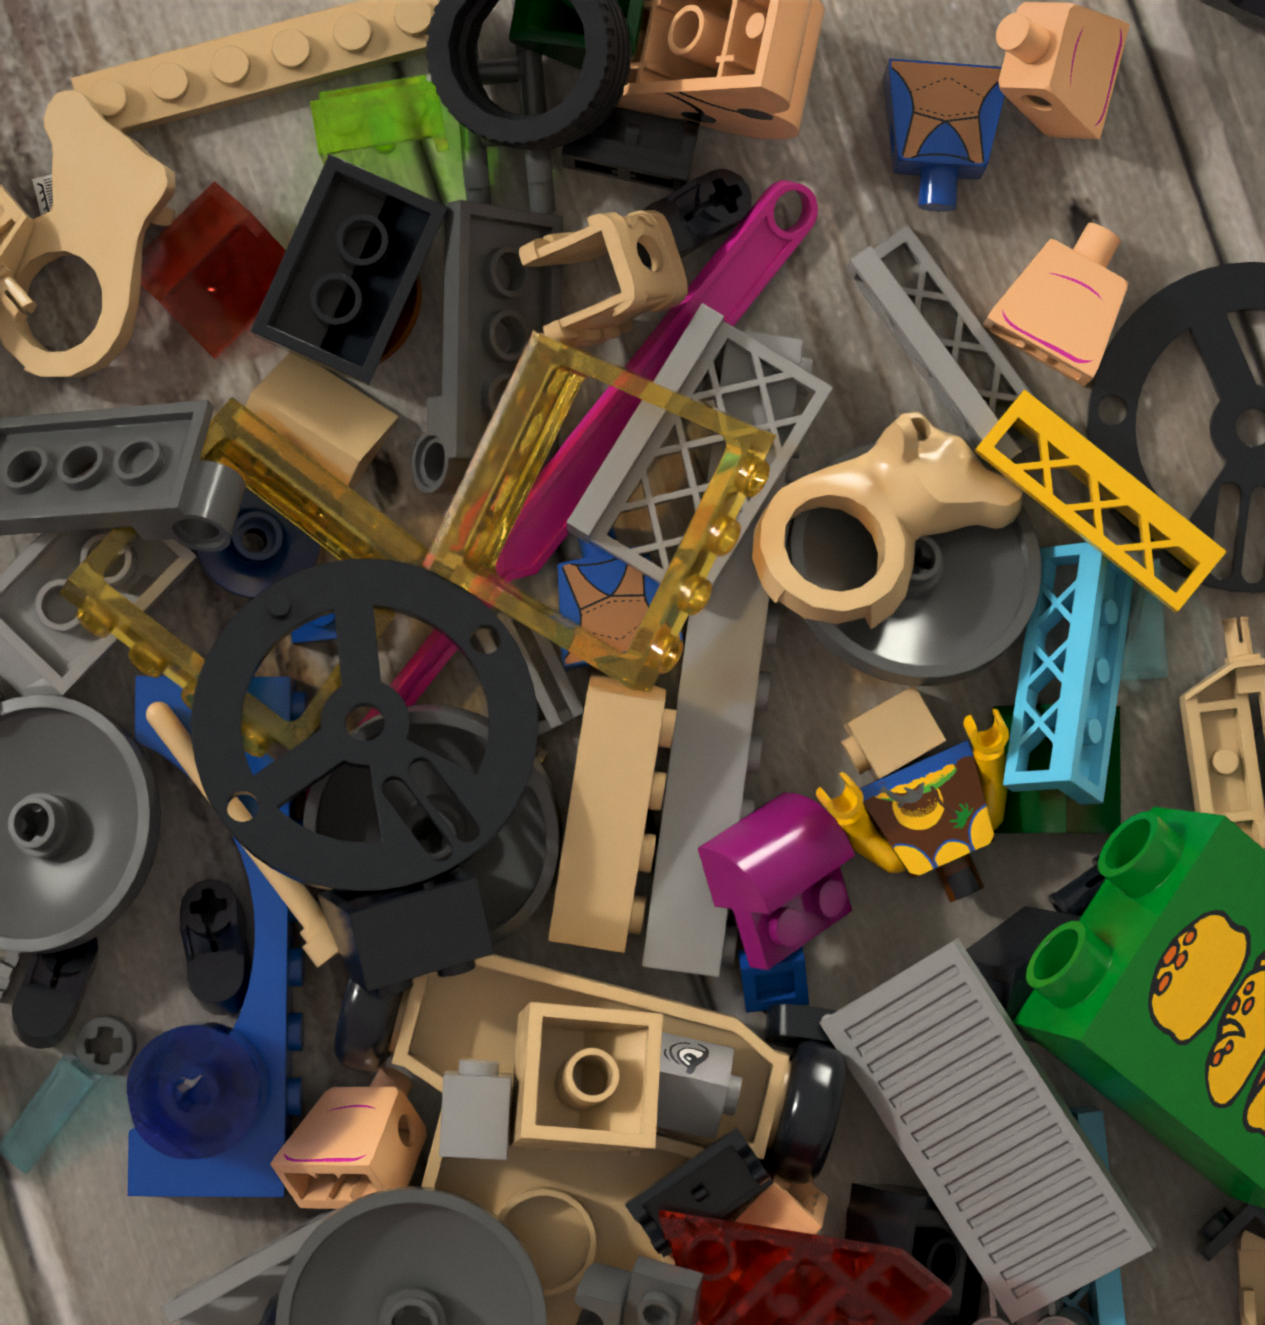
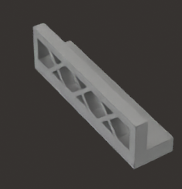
[846,224,1034,472]
[160,1209,338,1325]

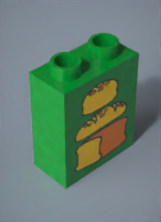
[1013,807,1265,1209]

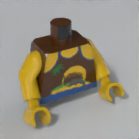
[816,709,1009,902]

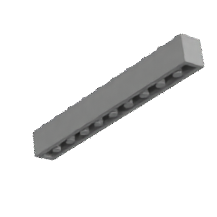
[642,331,813,977]

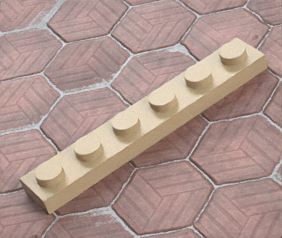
[71,0,440,134]

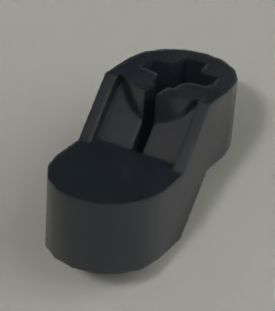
[637,169,752,267]
[180,879,252,1016]
[12,936,98,1049]

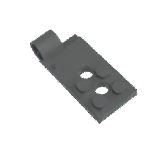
[411,200,563,498]
[0,400,246,552]

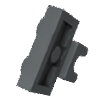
[574,1255,704,1325]

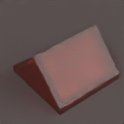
[141,181,286,359]

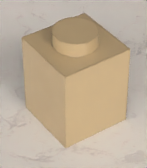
[840,686,947,780]

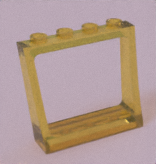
[422,330,776,692]
[60,397,437,760]

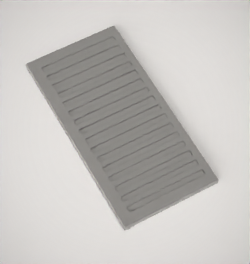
[819,938,1157,1323]

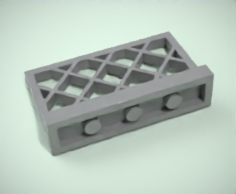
[566,303,833,608]

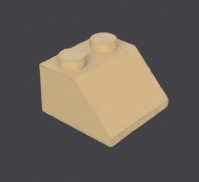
[509,1002,663,1152]

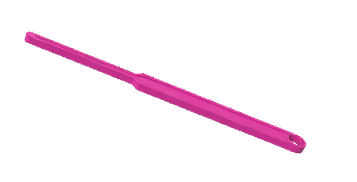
[305,180,818,801]

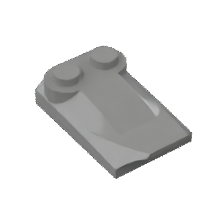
[0,526,198,696]

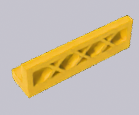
[974,389,1227,613]

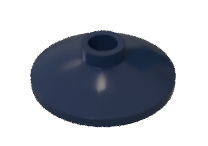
[194,474,321,599]

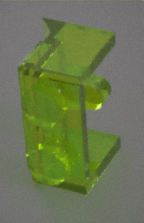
[310,75,449,165]

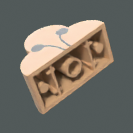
[616,0,825,140]

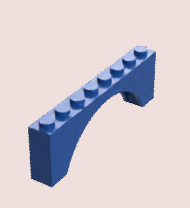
[128,676,308,1197]

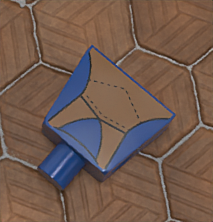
[883,58,1005,212]
[558,525,683,672]

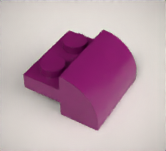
[697,792,855,970]

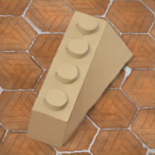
[548,666,677,953]

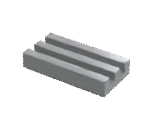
[475,599,584,737]

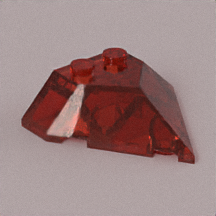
[658,1210,952,1325]

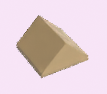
[224,353,400,523]

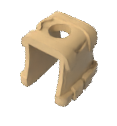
[519,210,688,348]

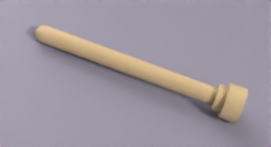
[146,702,340,968]

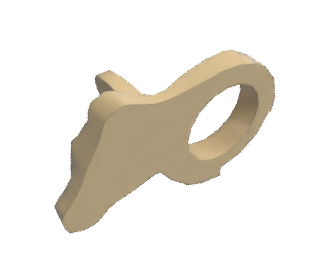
[0,90,176,378]
[752,411,1023,629]

